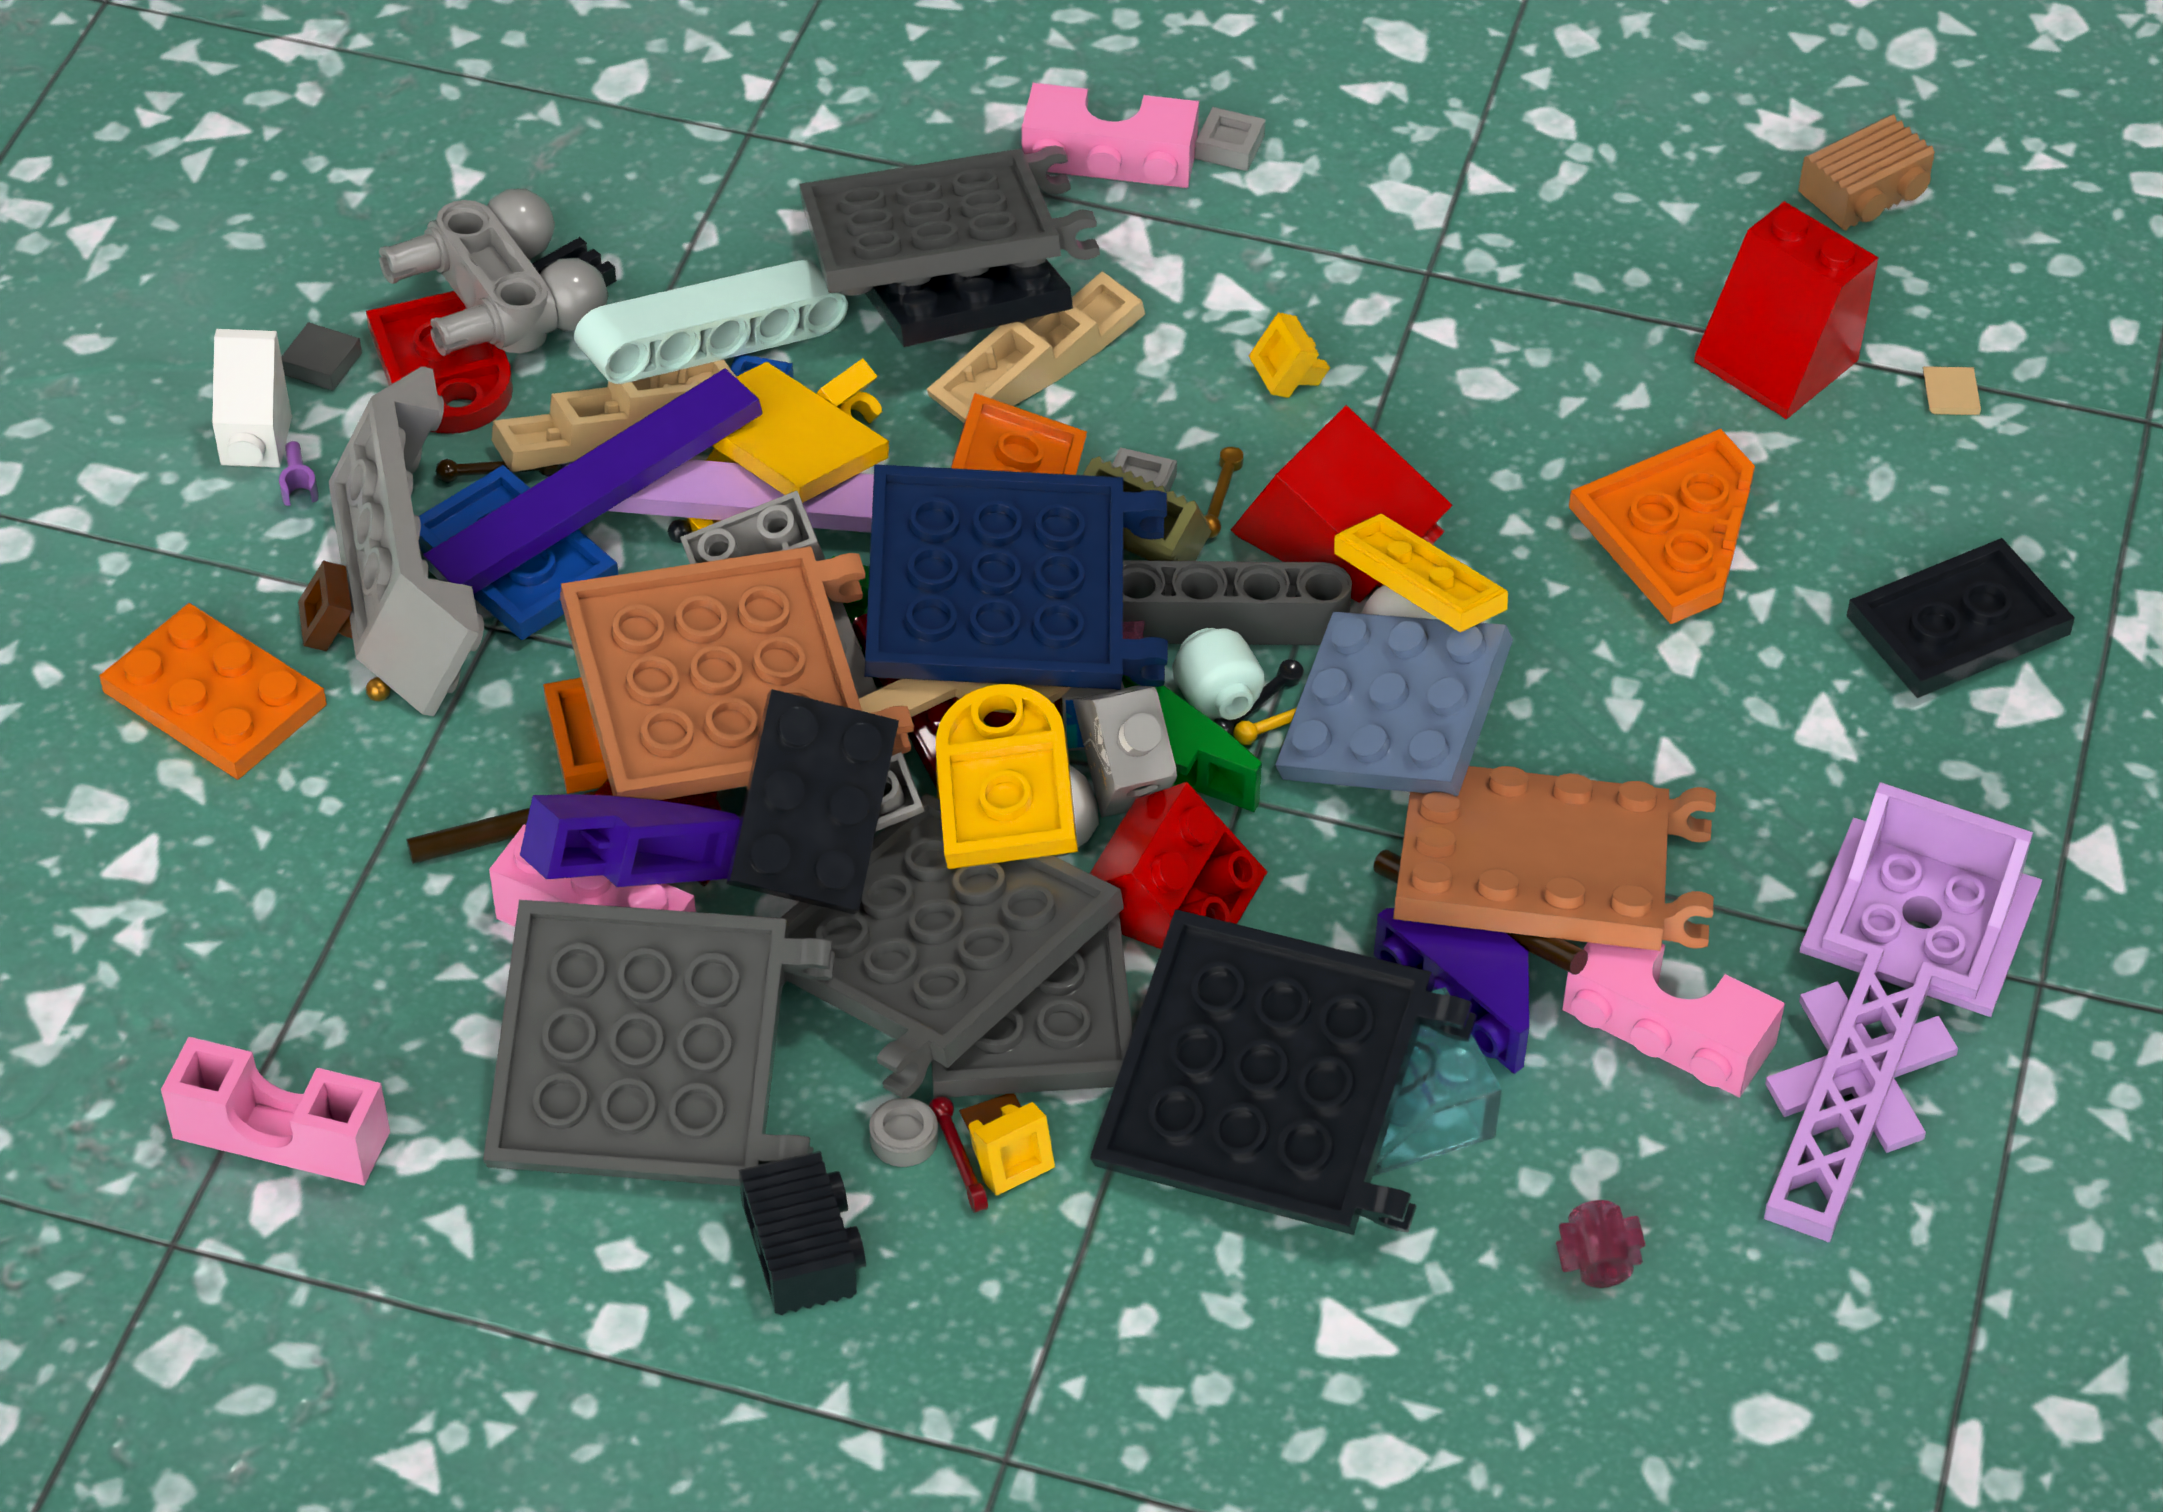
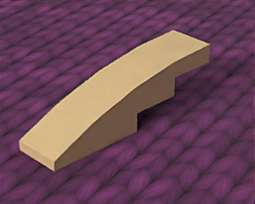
[927,271,1145,423]
[492,359,736,472]

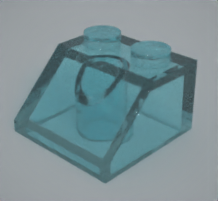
[1373,987,1502,1176]

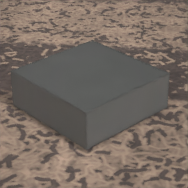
[281,322,362,391]

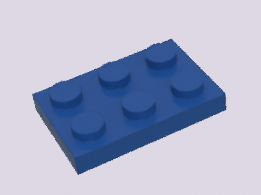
[418,465,619,640]

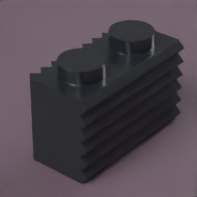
[739,1151,866,1315]

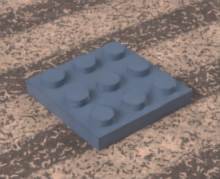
[1275,612,1513,796]

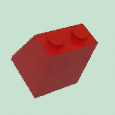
[1694,201,1879,420]
[1230,405,1453,603]

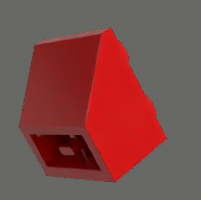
[1089,782,1267,949]

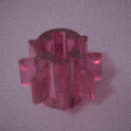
[1556,1200,1646,1288]

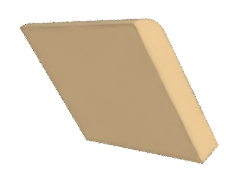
[1923,367,1981,415]

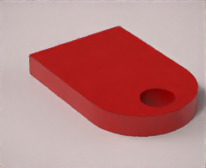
[366,291,513,434]

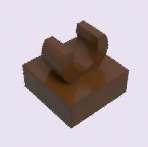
[298,560,353,651]

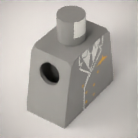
[1073,686,1177,818]

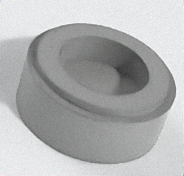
[869,1098,938,1167]

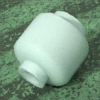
[1172,628,1265,721]

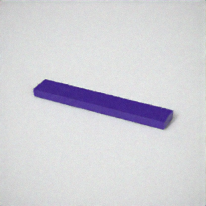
[423,368,763,594]

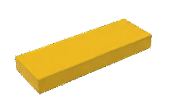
[1334,514,1508,633]

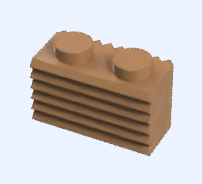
[1798,114,1935,231]

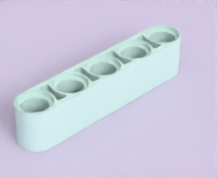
[574,260,848,384]

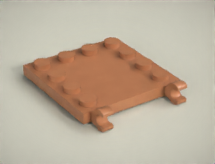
[560,546,914,800]
[1393,766,1716,951]

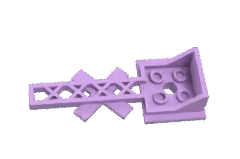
[1764,782,2042,1243]

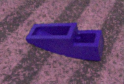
[520,794,740,887]

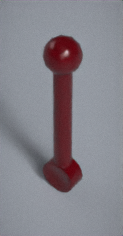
[928,1096,988,1213]

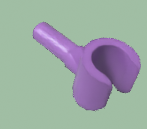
[279,441,319,506]

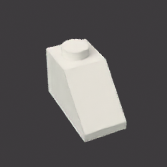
[212,329,292,468]

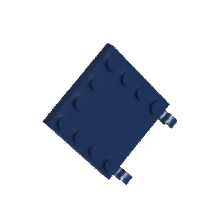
[864,464,1168,690]

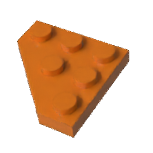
[1569,428,1755,624]

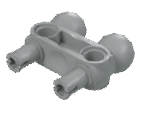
[379,188,608,356]

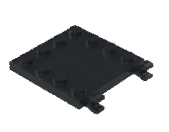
[1090,909,1477,1235]

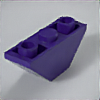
[1374,908,1530,1074]

